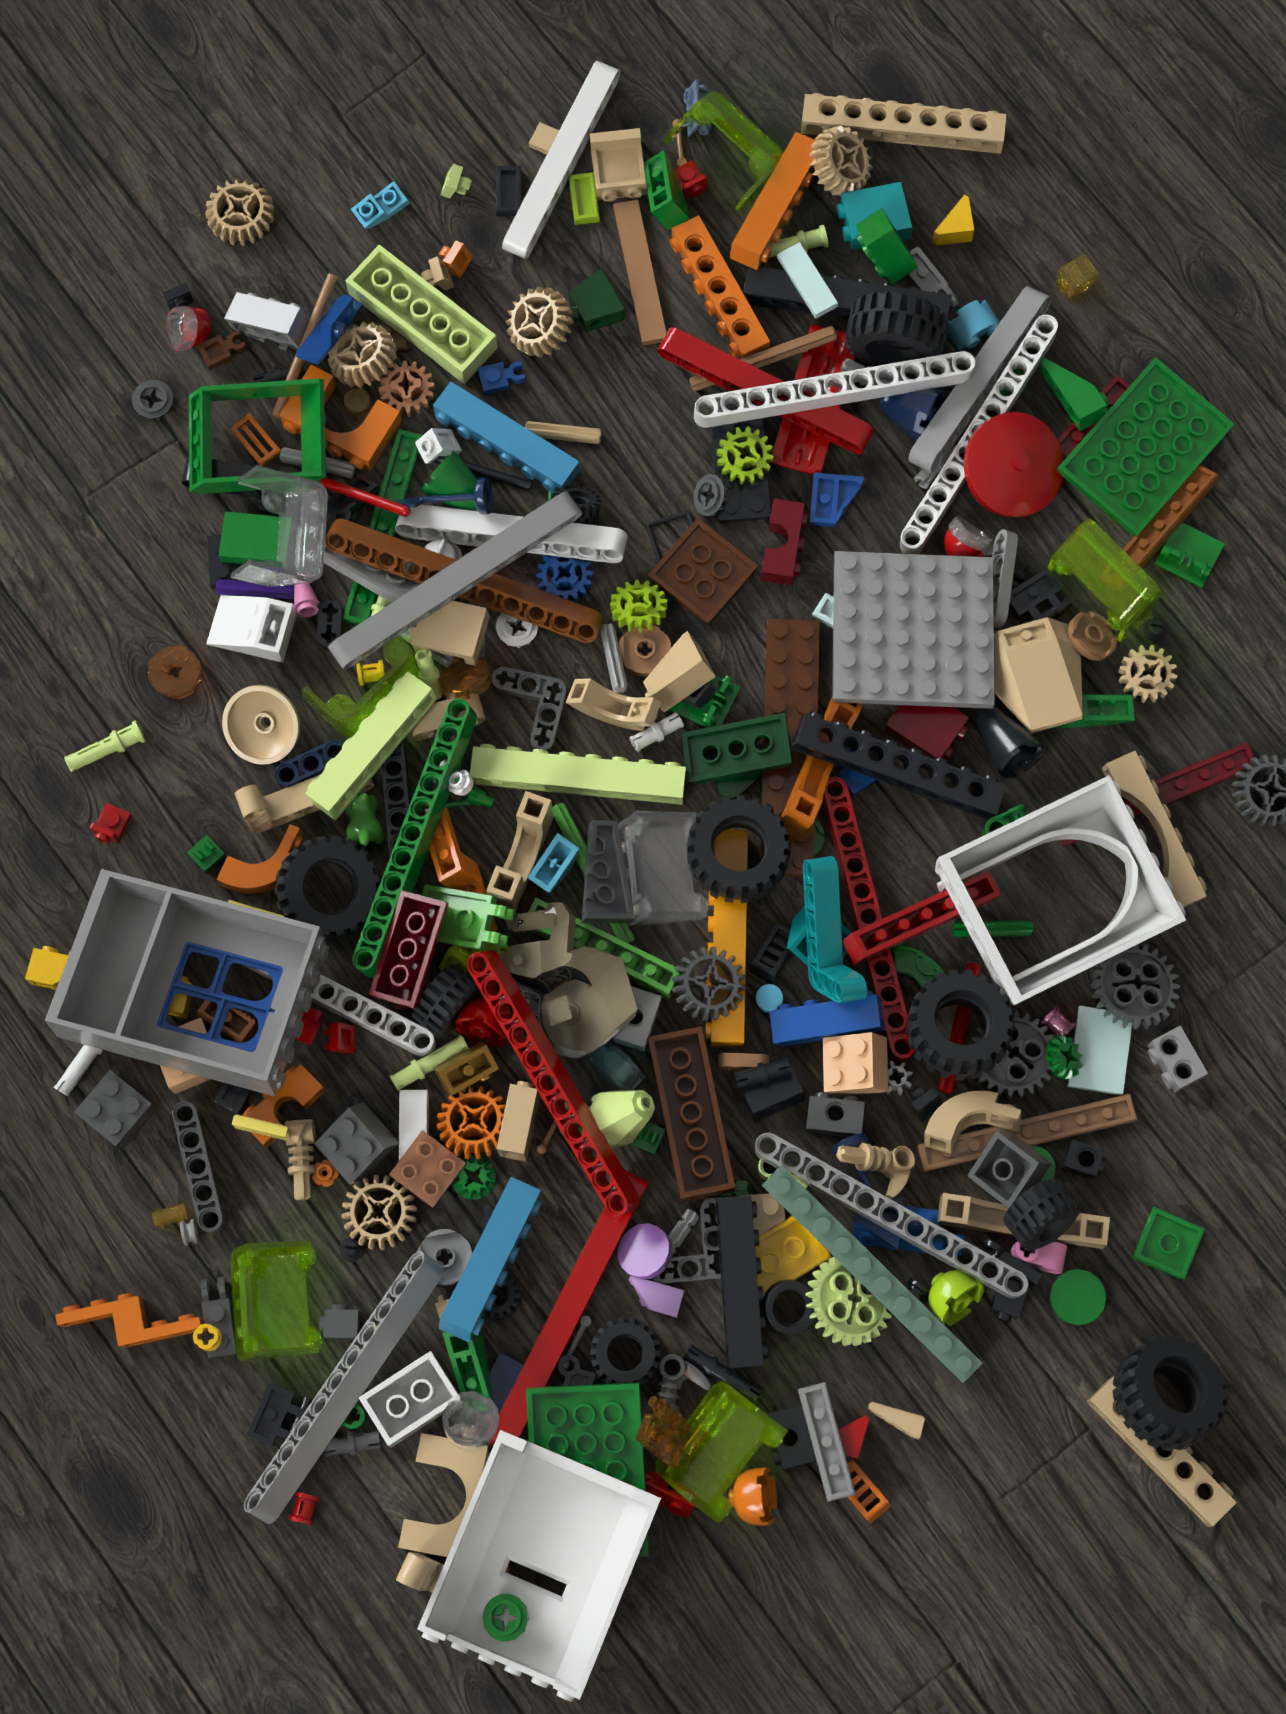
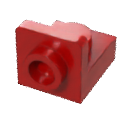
[674,160,707,200]
[90,803,132,844]

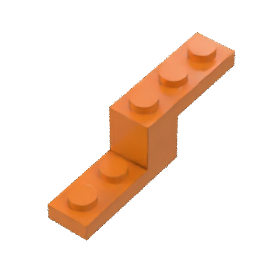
[423,807,497,932]
[55,1293,204,1348]

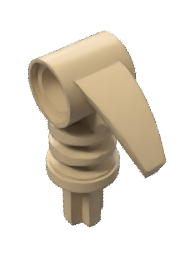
[285,1119,315,1201]
[836,1143,915,1199]

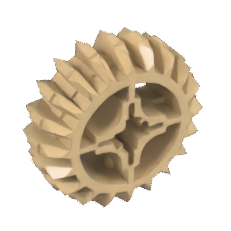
[809,126,873,197]
[205,178,275,247]
[506,286,574,357]
[328,322,397,388]
[342,1175,417,1250]

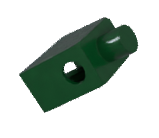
[568,269,625,332]

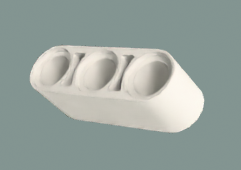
[399,1090,429,1160]

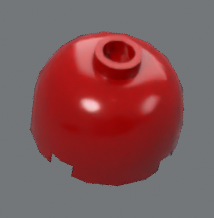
[455,997,507,1047]

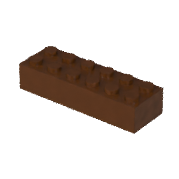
[648,1026,735,1203]

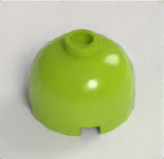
[928,1270,984,1326]

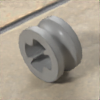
[180,1219,199,1246]

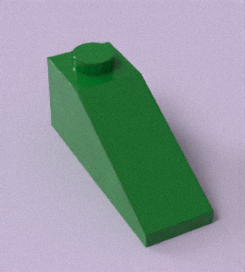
[644,150,689,231]
[1041,358,1109,432]
[442,1331,494,1414]

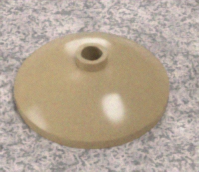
[222,685,300,764]

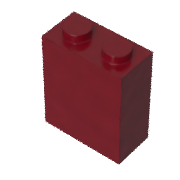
[884,705,969,761]

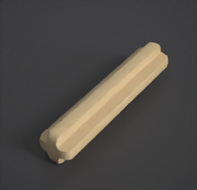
[525,421,601,444]

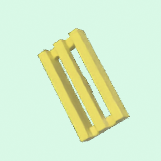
[232,1114,291,1141]

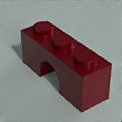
[761,499,808,585]

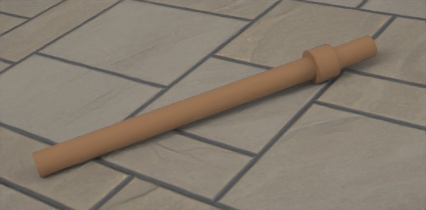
[272,273,337,419]

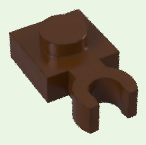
[197,331,247,371]

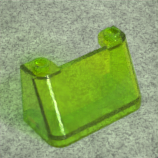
[231,1240,321,1361]

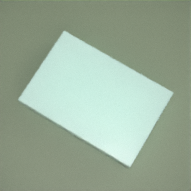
[1067,1006,1132,1096]

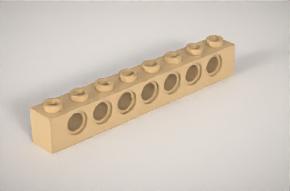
[801,93,1006,154]

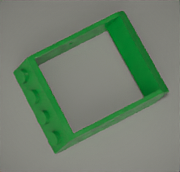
[189,378,327,494]

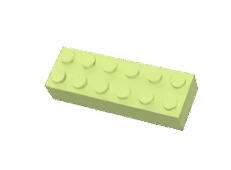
[345,245,498,385]

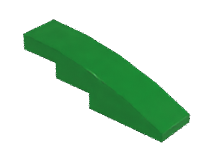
[1023,695,1135,729]

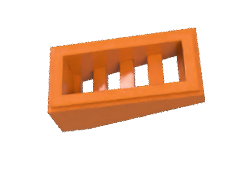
[847,1459,891,1524]

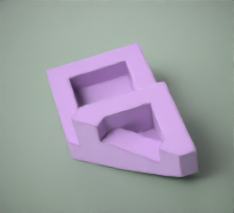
[629,1276,684,1318]

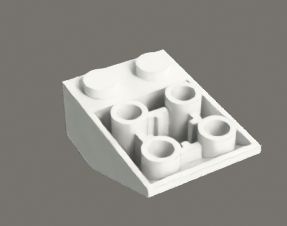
[206,595,297,663]

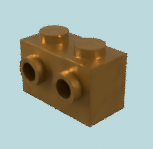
[433,1042,499,1096]

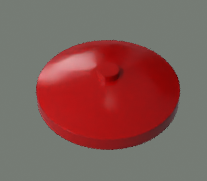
[964,412,1064,518]

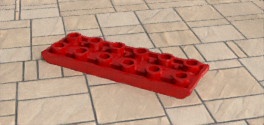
[770,324,855,475]

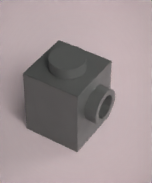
[319,1304,361,1340]

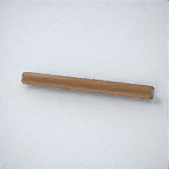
[689,326,837,392]

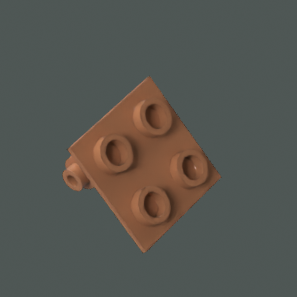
[389,1130,465,1208]

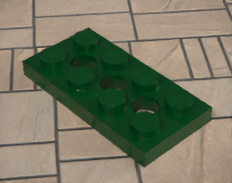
[681,713,794,786]

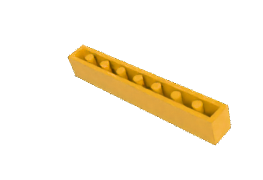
[706,830,748,1047]

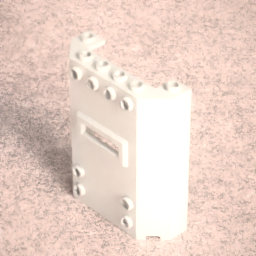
[418,1430,661,1702]

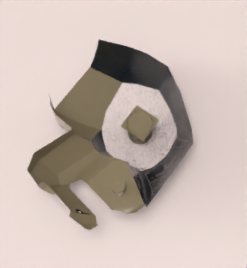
[500,902,637,1059]

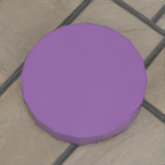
[618,1223,672,1279]

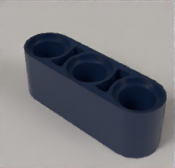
[274,740,344,790]

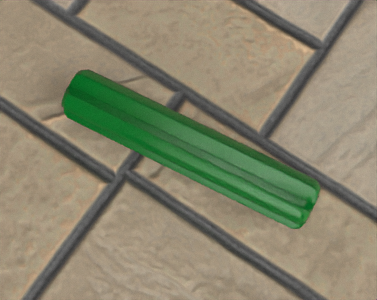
[952,921,1033,937]

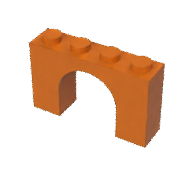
[279,364,402,471]

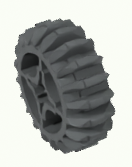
[1232,754,1286,827]
[672,947,746,1021]

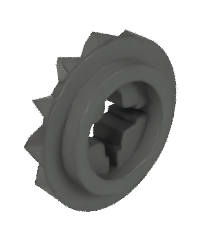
[132,380,173,420]
[694,474,728,516]

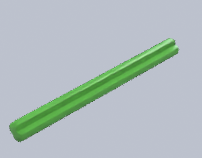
[553,803,635,944]

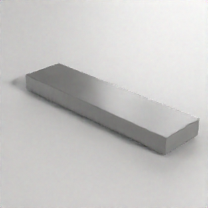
[798,1382,855,1502]

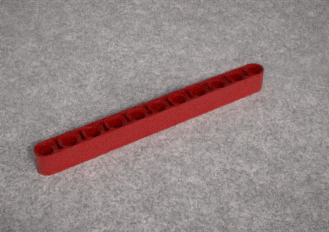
[823,777,915,1063]
[467,950,640,1216]
[486,1170,649,1447]

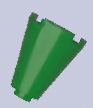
[421,451,495,513]

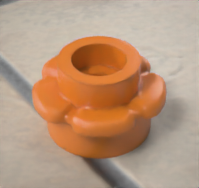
[312,1160,339,1187]

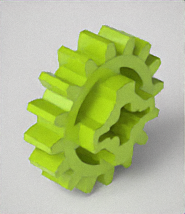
[717,426,773,485]
[610,580,667,633]

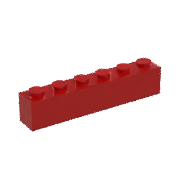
[842,871,1001,965]

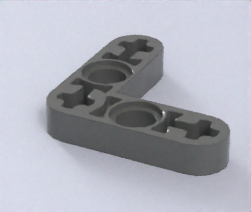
[492,667,567,752]
[652,1198,721,1285]

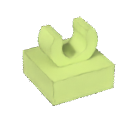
[441,164,472,199]

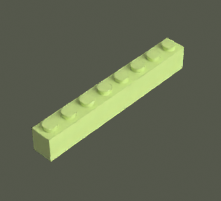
[470,744,686,805]

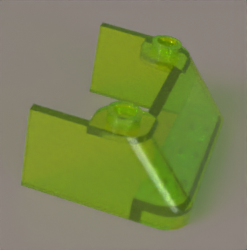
[663,91,783,211]
[1048,519,1161,643]
[302,636,420,739]

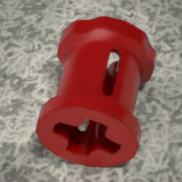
[288,1491,320,1526]

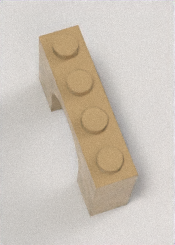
[486,791,554,912]
[398,1433,490,1557]

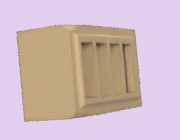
[867,1402,925,1440]

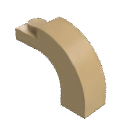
[566,679,661,731]
[925,1091,1021,1154]

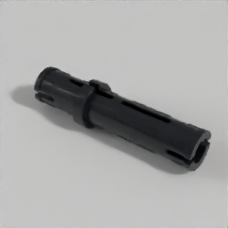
[683,1344,763,1405]

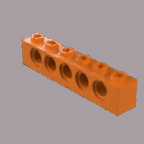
[670,215,770,359]

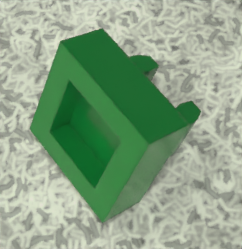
[187,835,226,874]
[629,1122,666,1156]

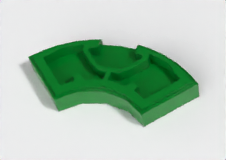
[892,945,946,988]

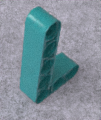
[803,856,867,1003]

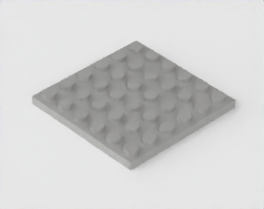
[832,551,994,709]

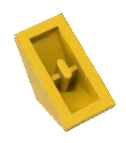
[932,195,974,246]

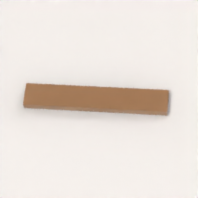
[613,199,666,346]

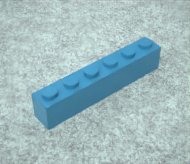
[433,381,580,493]
[439,1177,543,1342]

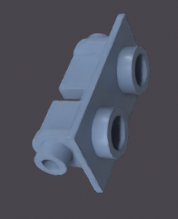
[684,79,712,137]

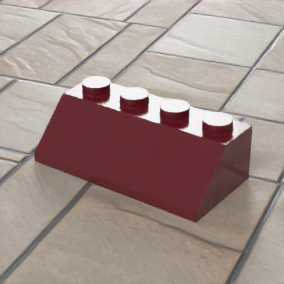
[369,890,449,1009]

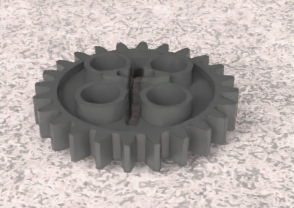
[1090,945,1180,1030]
[970,1011,1054,1100]

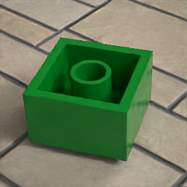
[856,208,918,285]

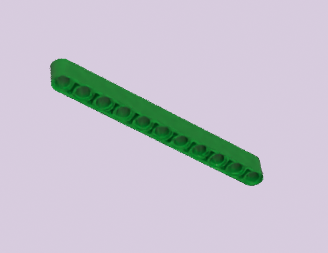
[352,698,477,978]

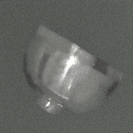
[442,1391,499,1451]

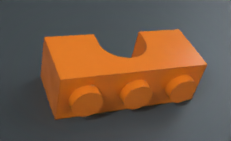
[243,1064,326,1149]

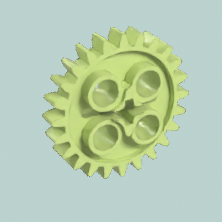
[806,1257,892,1346]

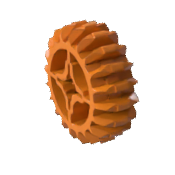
[437,1086,506,1160]

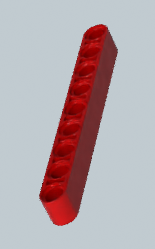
[657,327,874,454]

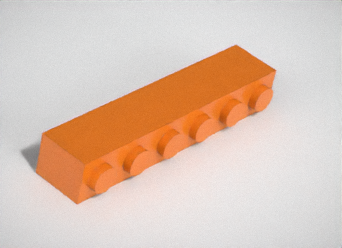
[730,132,815,270]

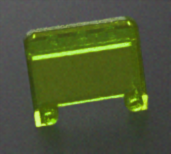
[655,1381,788,1524]

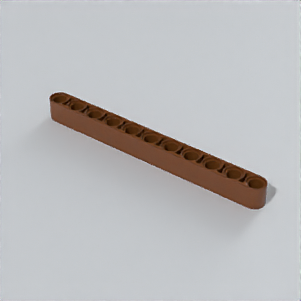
[325,519,603,643]

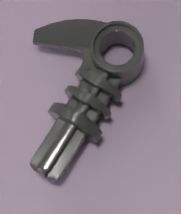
[652,1354,711,1439]

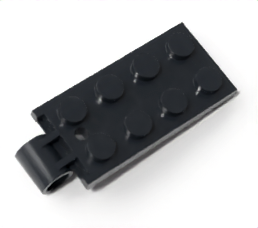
[711,404,771,523]

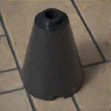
[976,705,1045,779]

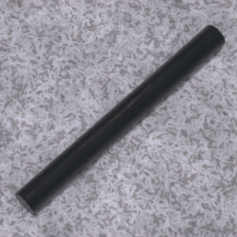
[433,456,533,491]

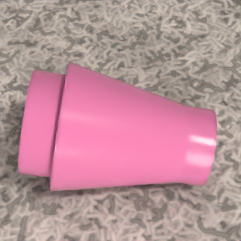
[293,577,320,618]

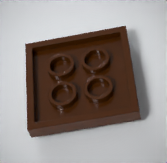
[647,518,758,626]

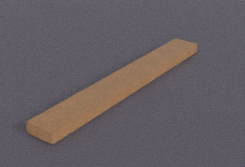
[917,1094,1137,1173]

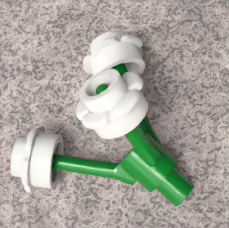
[425,759,494,814]

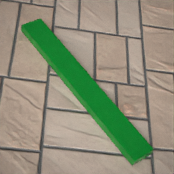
[342,429,423,625]

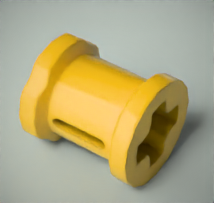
[356,659,386,686]
[193,1324,223,1351]

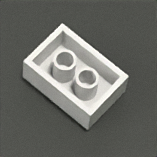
[359,1351,462,1448]

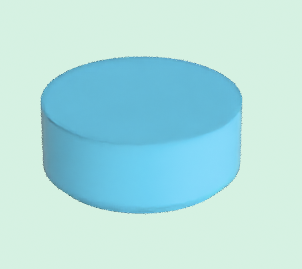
[756,984,783,1013]

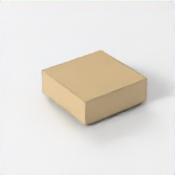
[529,122,559,155]

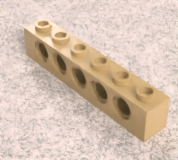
[1086,1376,1237,1527]

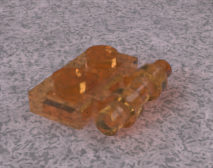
[635,1396,690,1467]

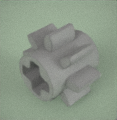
[887,1061,913,1096]

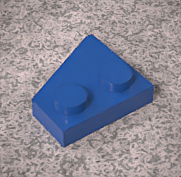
[809,473,864,527]

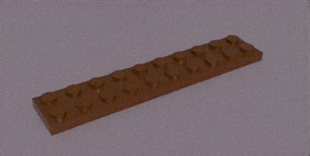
[760,619,820,877]

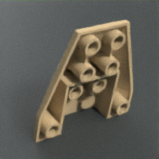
[994,617,1083,733]

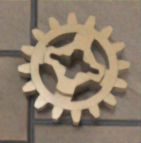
[1118,645,1177,703]

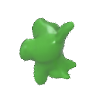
[345,792,386,847]

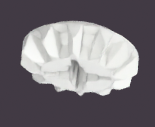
[496,613,538,648]

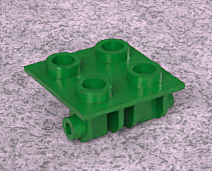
[1155,522,1225,588]
[670,675,741,728]

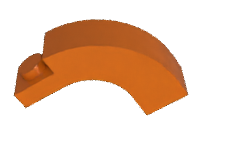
[217,824,304,894]

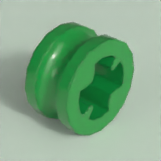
[342,1404,366,1430]

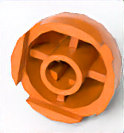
[729,1468,777,1526]

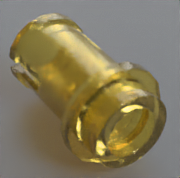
[151,1203,188,1229]

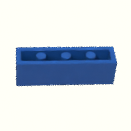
[769,991,886,1047]

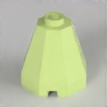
[588,1090,655,1148]

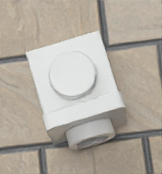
[415,428,462,464]

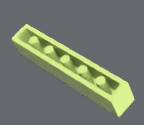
[305,672,437,821]

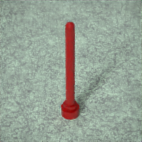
[309,477,411,517]

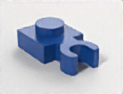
[478,362,526,395]
[835,746,875,797]

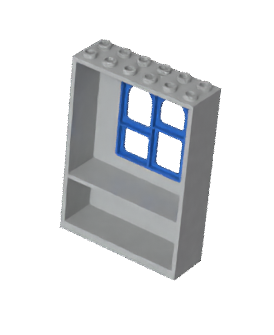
[45,869,329,1096]

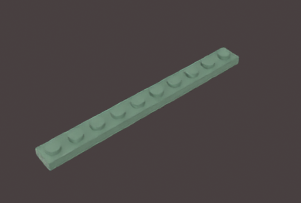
[762,1165,982,1383]

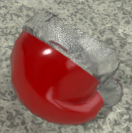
[166,306,212,352]
[944,516,993,557]

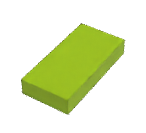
[568,172,600,225]

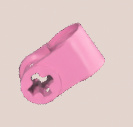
[1011,1241,1067,1274]

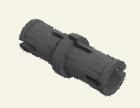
[324,1430,381,1457]

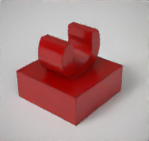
[323,1022,355,1054]

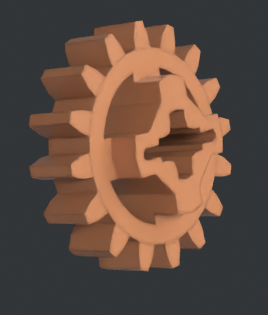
[379,360,435,417]

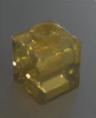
[1056,254,1099,300]

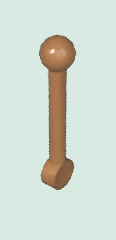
[673,119,687,167]
[537,1102,569,1154]

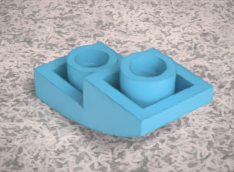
[351,181,410,230]

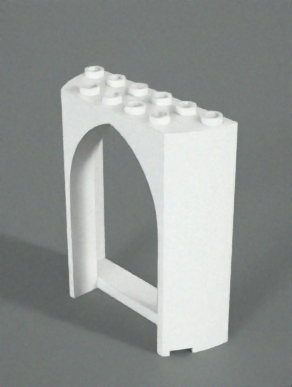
[935,776,1186,1006]

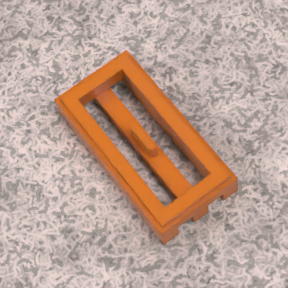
[229,413,281,469]

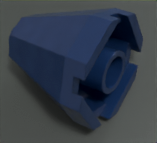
[880,388,946,441]

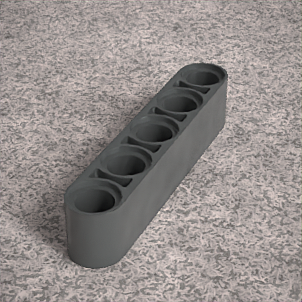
[172,1101,226,1235]

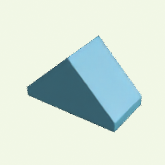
[527,833,580,893]

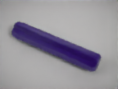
[216,579,294,600]

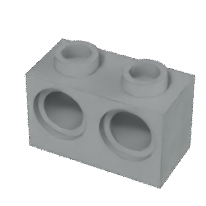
[1147,1026,1208,1093]

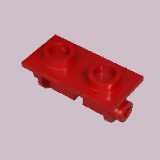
[645,1471,698,1518]

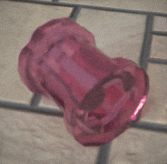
[1040,1006,1077,1037]

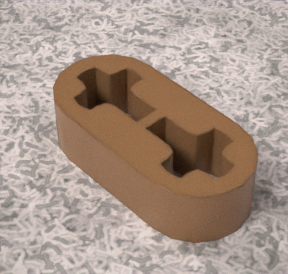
[717,1053,770,1071]

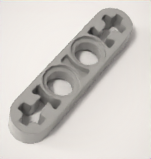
[992,529,1018,628]

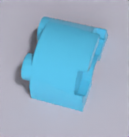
[947,299,1000,352]

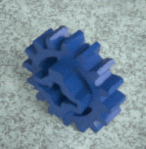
[536,555,593,603]

